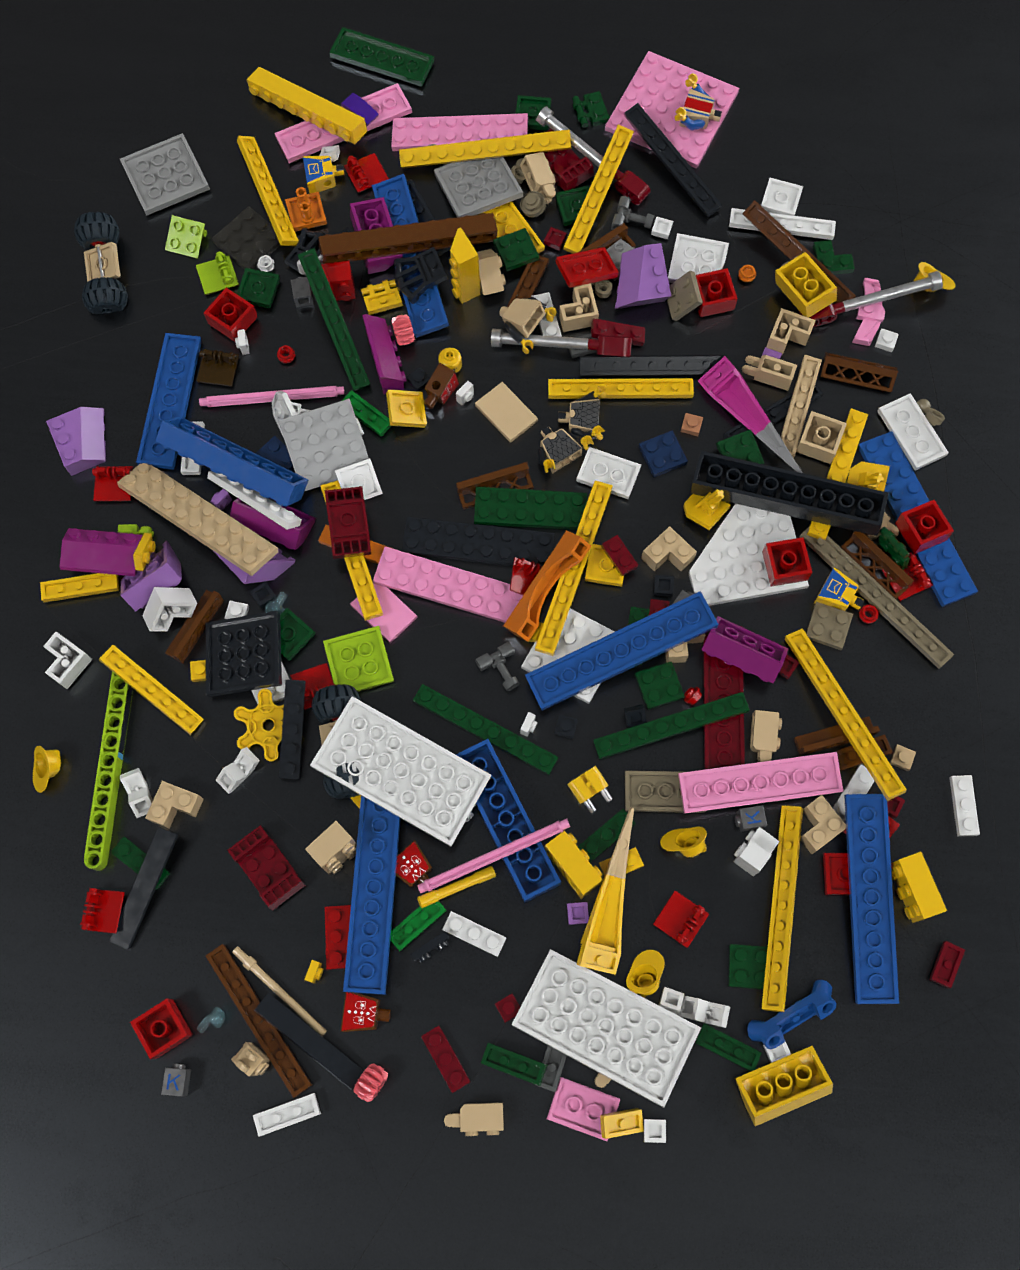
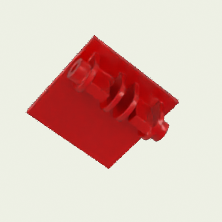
[344,153,389,193]
[92,466,133,501]
[882,552,933,601]
[510,557,542,595]
[290,663,334,710]
[80,888,125,934]
[653,891,709,948]

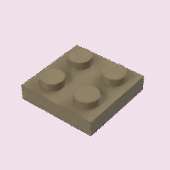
[667,271,703,321]
[806,602,853,650]

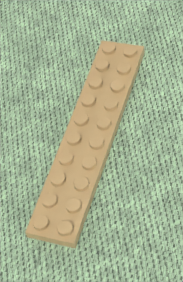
[117,463,278,576]

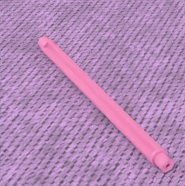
[199,386,345,407]
[418,818,570,893]

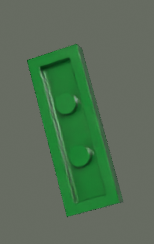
[342,390,391,437]
[390,901,447,951]

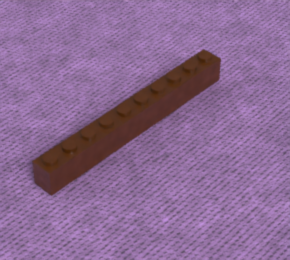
[319,213,498,264]

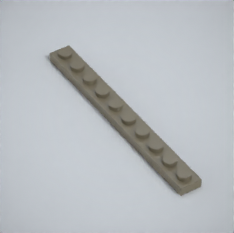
[800,526,954,669]

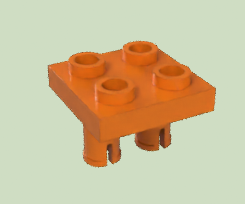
[285,187,327,232]

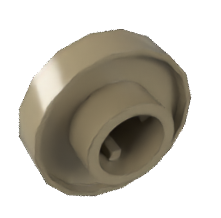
[520,191,546,217]

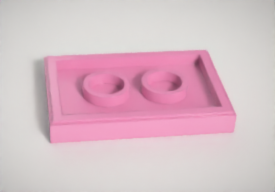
[350,583,417,643]
[547,1077,620,1141]

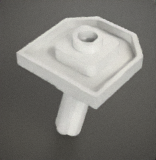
[272,391,311,435]

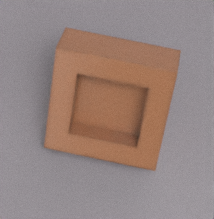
[681,413,703,436]

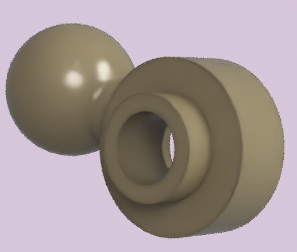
[510,158,525,184]
[589,280,612,298]
[917,399,945,426]

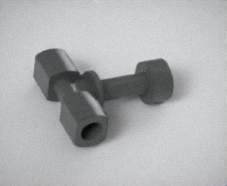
[611,196,655,230]
[475,642,520,691]

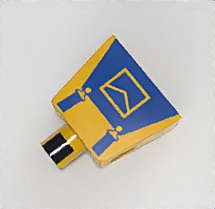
[303,156,344,193]
[814,568,864,611]

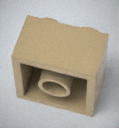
[796,411,847,464]

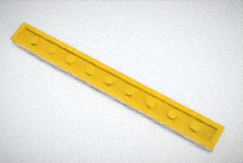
[399,129,571,169]
[535,480,613,656]
[785,628,907,801]
[762,806,803,1012]

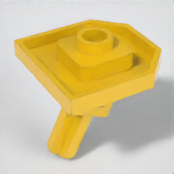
[847,461,890,491]
[683,489,731,531]

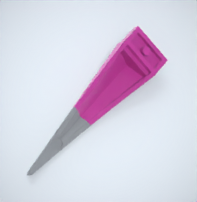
[698,356,803,473]

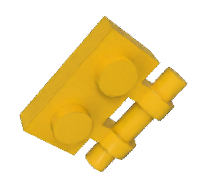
[361,280,403,315]

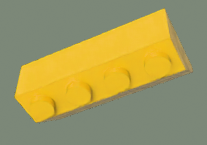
[449,227,480,304]
[735,1046,833,1126]

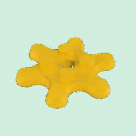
[234,688,303,761]

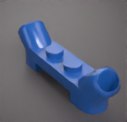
[747,980,836,1049]

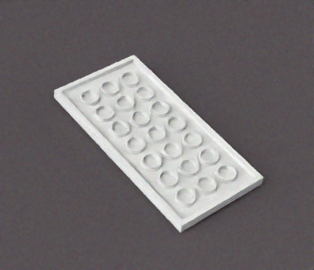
[310,697,491,846]
[512,949,701,1108]

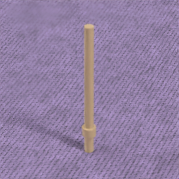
[232,947,327,1037]

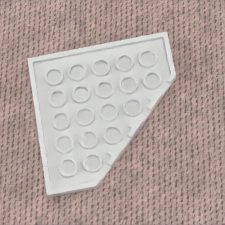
[689,504,809,606]

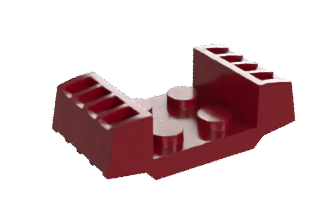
[532,129,594,191]
[325,486,371,559]
[227,825,306,911]

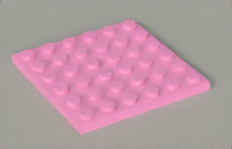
[605,51,739,169]

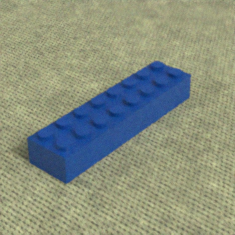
[156,416,309,506]
[456,739,561,903]

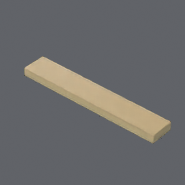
[780,355,822,458]

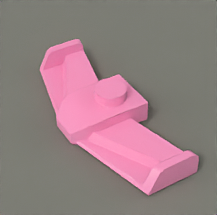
[852,278,885,346]

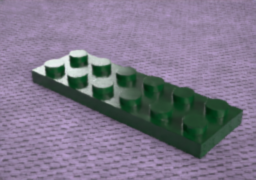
[329,27,434,87]
[474,487,587,530]

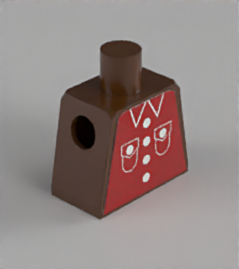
[424,363,459,409]
[396,840,433,889]
[340,992,391,1032]

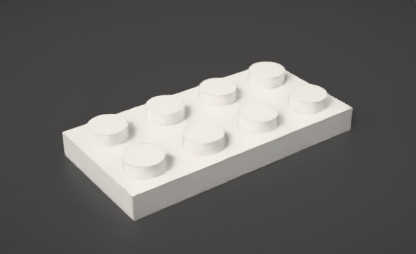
[877,393,949,471]

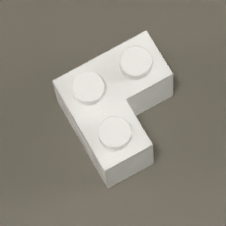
[142,587,197,631]
[43,632,92,689]
[734,827,779,876]

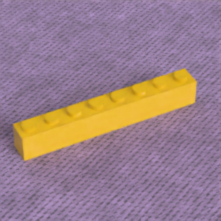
[246,67,367,144]

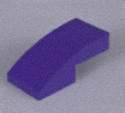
[341,93,379,127]

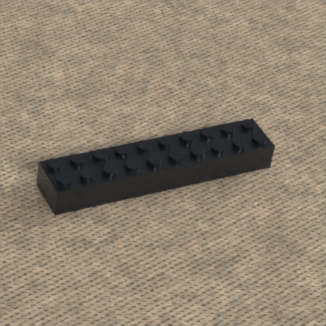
[691,451,889,536]

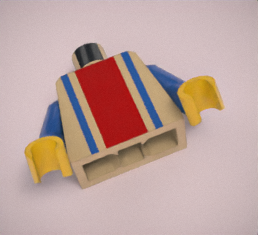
[675,73,722,131]

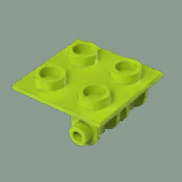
[165,215,207,259]
[196,251,239,295]

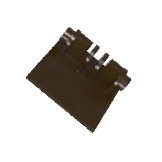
[196,349,239,387]

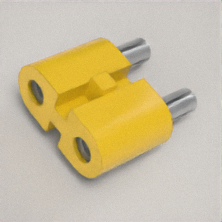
[567,765,613,813]

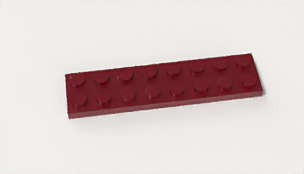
[703,626,745,770]

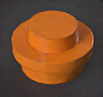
[738,265,756,282]

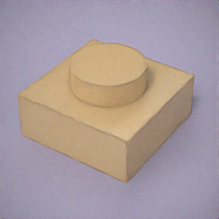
[890,744,916,771]

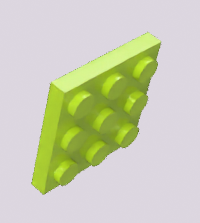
[323,626,394,692]

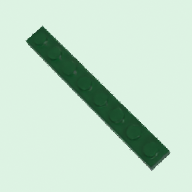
[298,248,371,391]
[413,684,558,775]
[593,692,750,759]

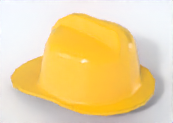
[914,262,955,292]
[33,746,61,793]
[660,826,707,857]
[626,950,665,998]

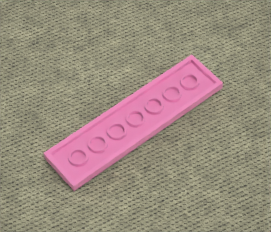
[275,83,412,163]
[391,113,528,151]
[373,547,523,623]
[678,752,843,813]

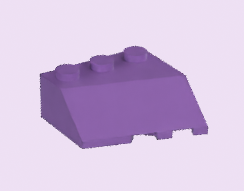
[615,243,671,309]
[46,407,106,476]
[120,540,182,612]
[214,549,295,584]

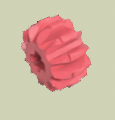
[391,314,415,345]
[354,1063,388,1102]

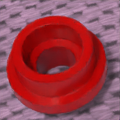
[277,345,295,363]
[859,605,879,624]
[684,687,702,705]

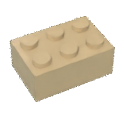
[305,821,357,875]

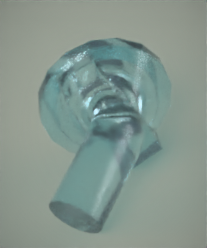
[265,592,287,615]
[196,1007,225,1033]

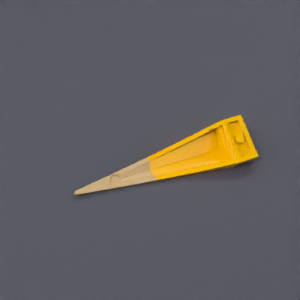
[577,807,634,975]

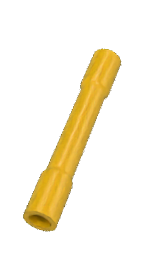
[417,866,496,908]

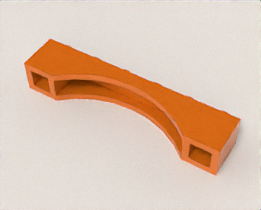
[503,530,591,642]

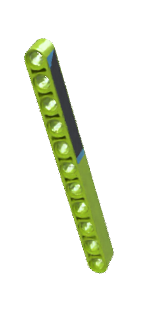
[84,671,133,871]

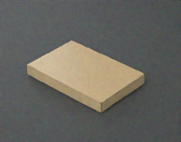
[475,382,538,443]

